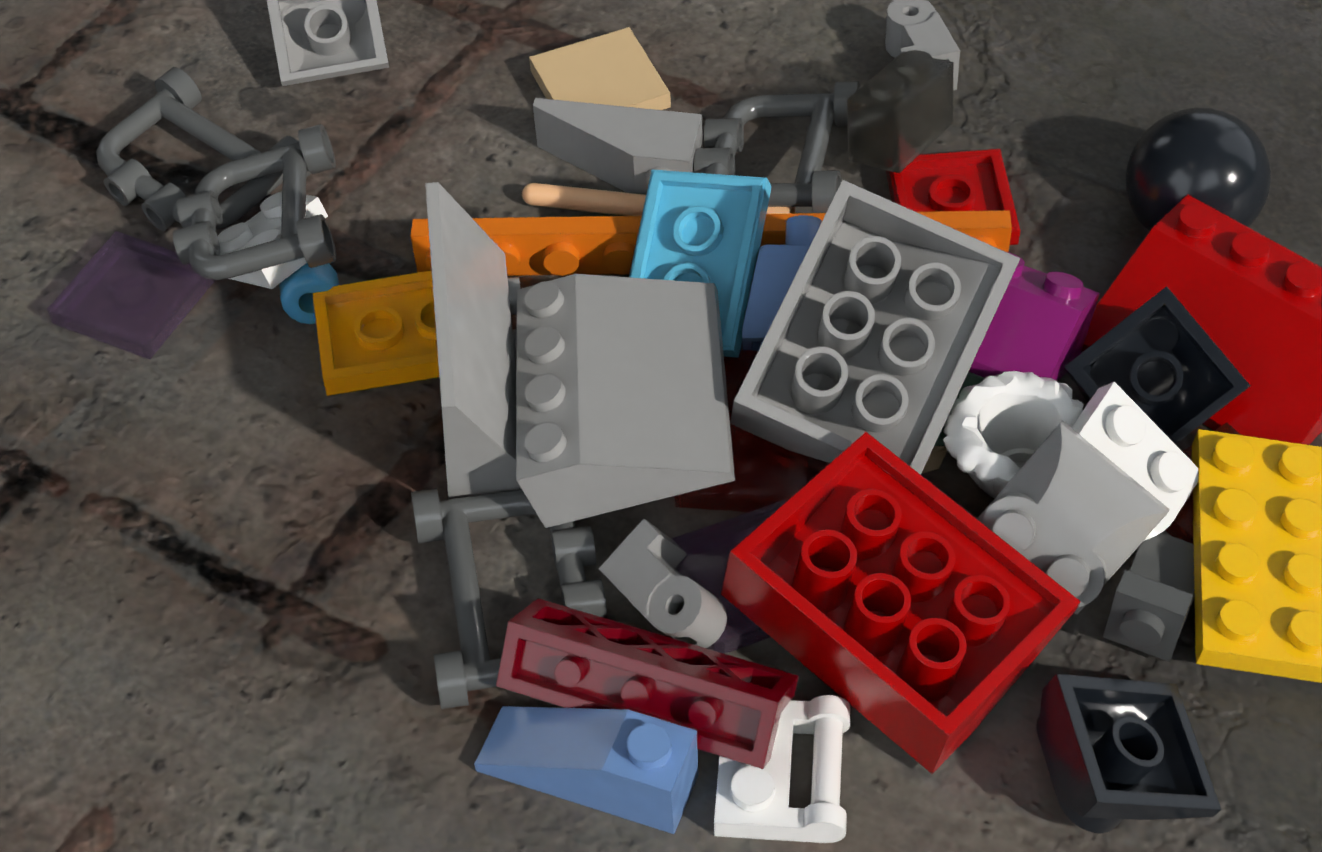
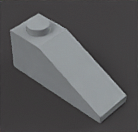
[533,98,703,195]

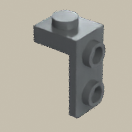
[1103,532,1195,662]

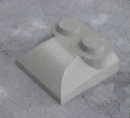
[267,0,389,86]
[977,420,1170,614]

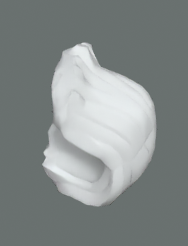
[943,371,1084,498]

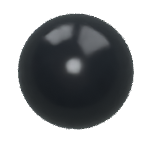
[1126,108,1271,231]

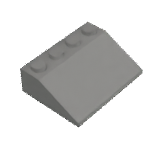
[730,180,1020,475]
[425,182,521,500]
[516,274,735,528]

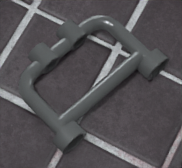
[96,67,311,231]
[694,81,862,213]
[173,124,336,280]
[411,488,607,710]

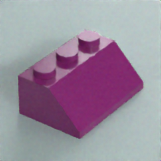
[969,252,1100,382]

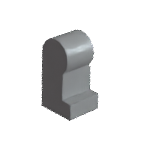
[885,0,960,101]
[599,519,727,648]

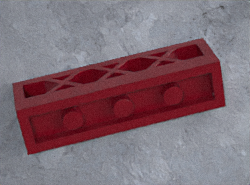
[496,598,799,769]

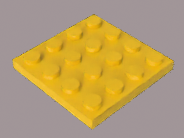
[1192,429,1322,683]

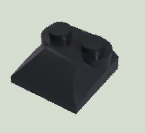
[1064,286,1250,445]
[1036,674,1222,834]

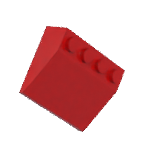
[1082,194,1322,445]
[721,432,1081,774]

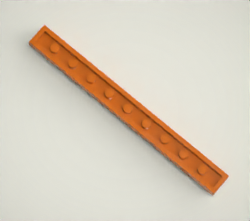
[411,210,1012,276]

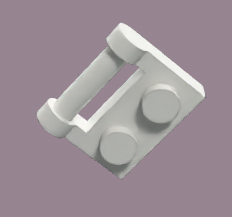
[714,695,851,843]

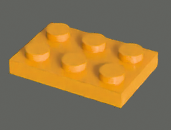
[312,270,439,396]

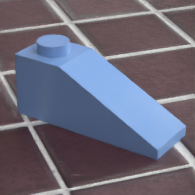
[474,706,699,834]

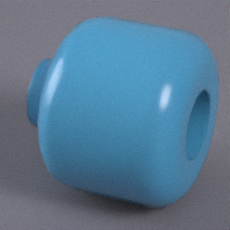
[280,263,340,324]

